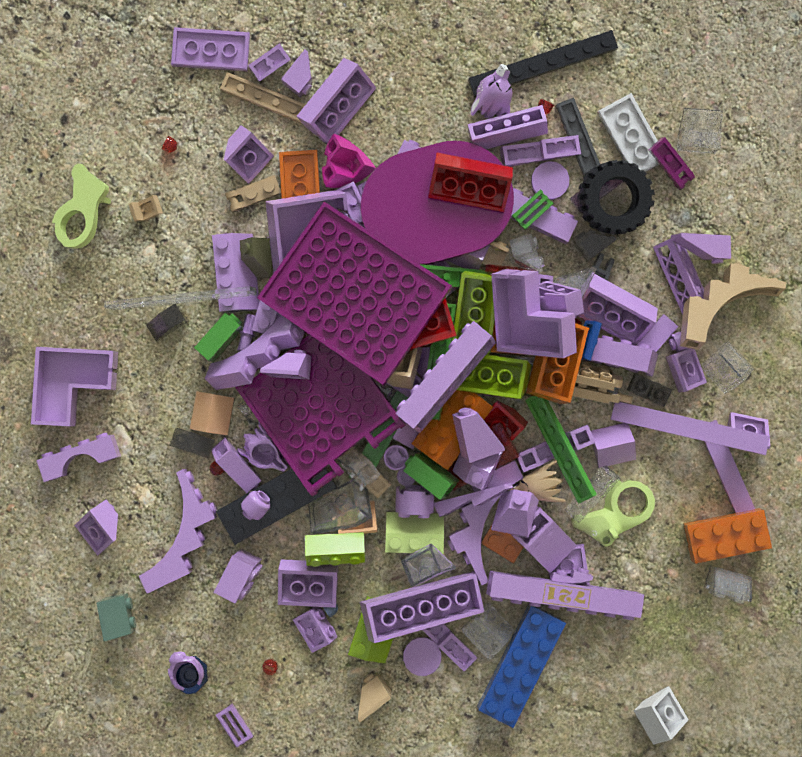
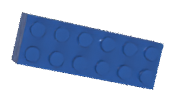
[477,604,566,728]

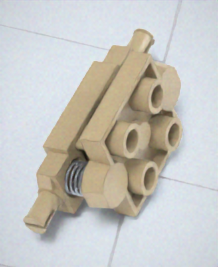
[572,361,633,404]

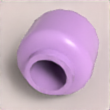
[241,491,270,520]

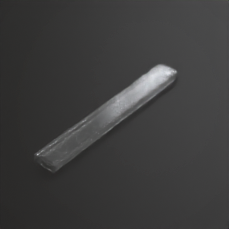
[104,286,257,310]

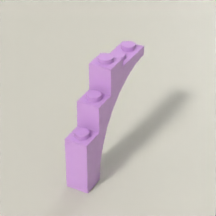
[204,315,305,390]
[447,460,523,585]
[139,469,217,593]

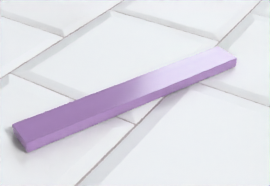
[611,402,770,455]

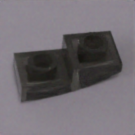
[627,373,672,407]
[169,428,215,458]

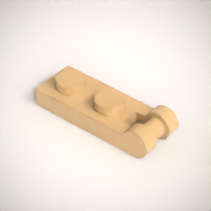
[225,175,281,212]

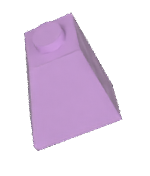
[452,408,505,463]
[211,437,261,493]

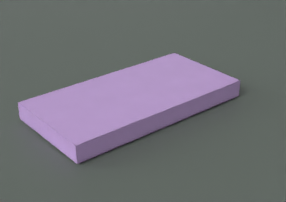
[171,27,250,72]

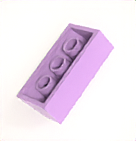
[296,58,376,144]
[212,233,259,313]
[577,273,658,346]

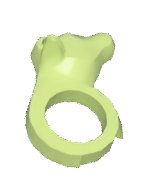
[52,163,111,249]
[571,479,655,547]

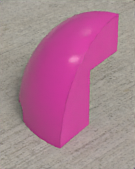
[322,134,376,188]

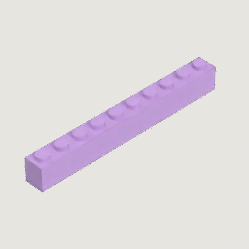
[398,140,578,244]

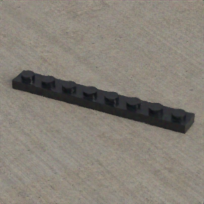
[468,30,618,98]

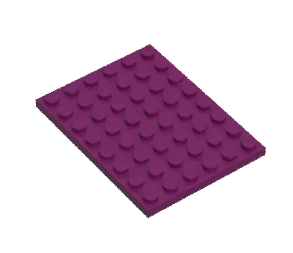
[257,202,452,386]

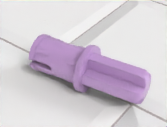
[237,314,255,351]

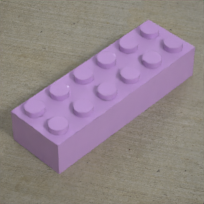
[395,321,496,433]
[360,572,484,643]

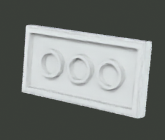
[597,93,659,172]

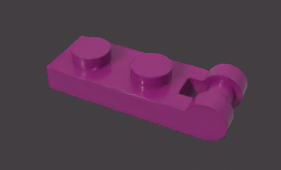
[648,137,695,190]

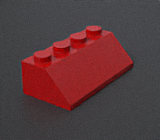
[428,153,513,212]

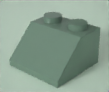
[96,593,136,641]

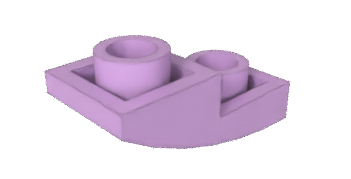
[549,567,593,583]

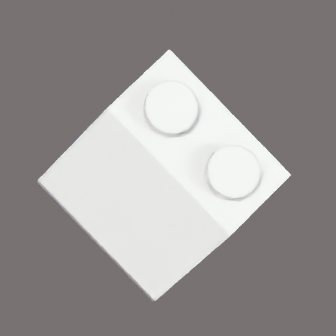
[634,686,688,745]

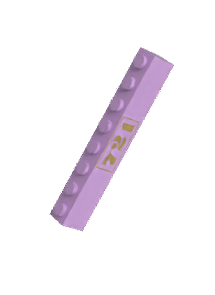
[486,571,644,620]

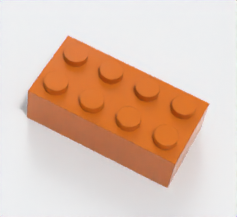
[526,323,589,404]
[411,390,493,470]
[683,508,772,564]

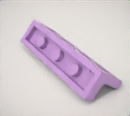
[653,239,704,315]

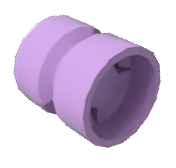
[384,445,409,470]

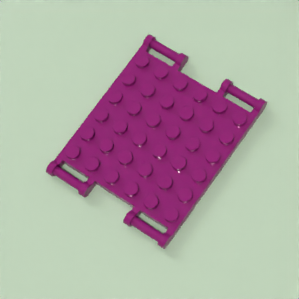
[235,332,406,496]

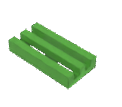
[512,189,554,230]

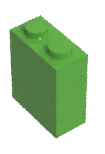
[194,313,243,362]
[403,453,460,500]

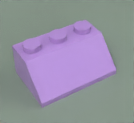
[278,559,338,608]

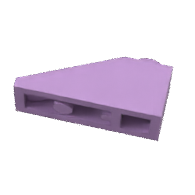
[671,233,731,264]

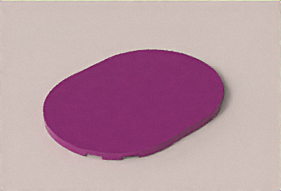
[361,141,514,265]

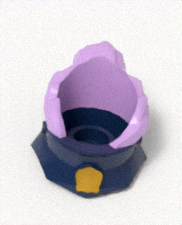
[168,652,208,694]

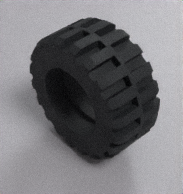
[577,160,655,235]

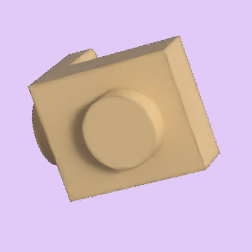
[129,195,163,222]
[482,240,509,271]

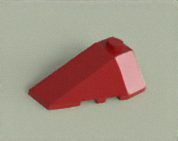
[484,400,528,448]

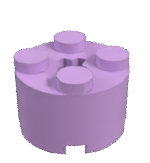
[395,485,434,518]

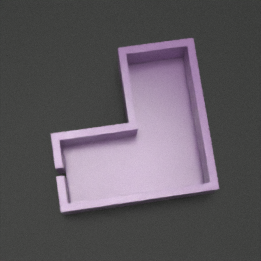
[265,190,349,273]
[492,269,577,358]
[31,347,118,426]

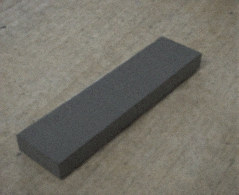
[556,98,600,176]

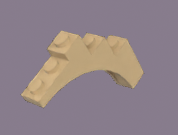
[680,263,786,350]

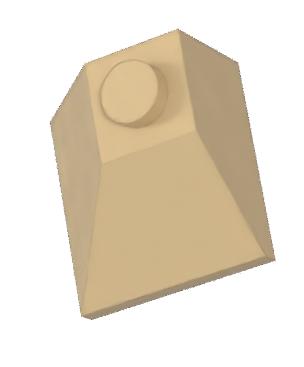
[358,672,392,722]

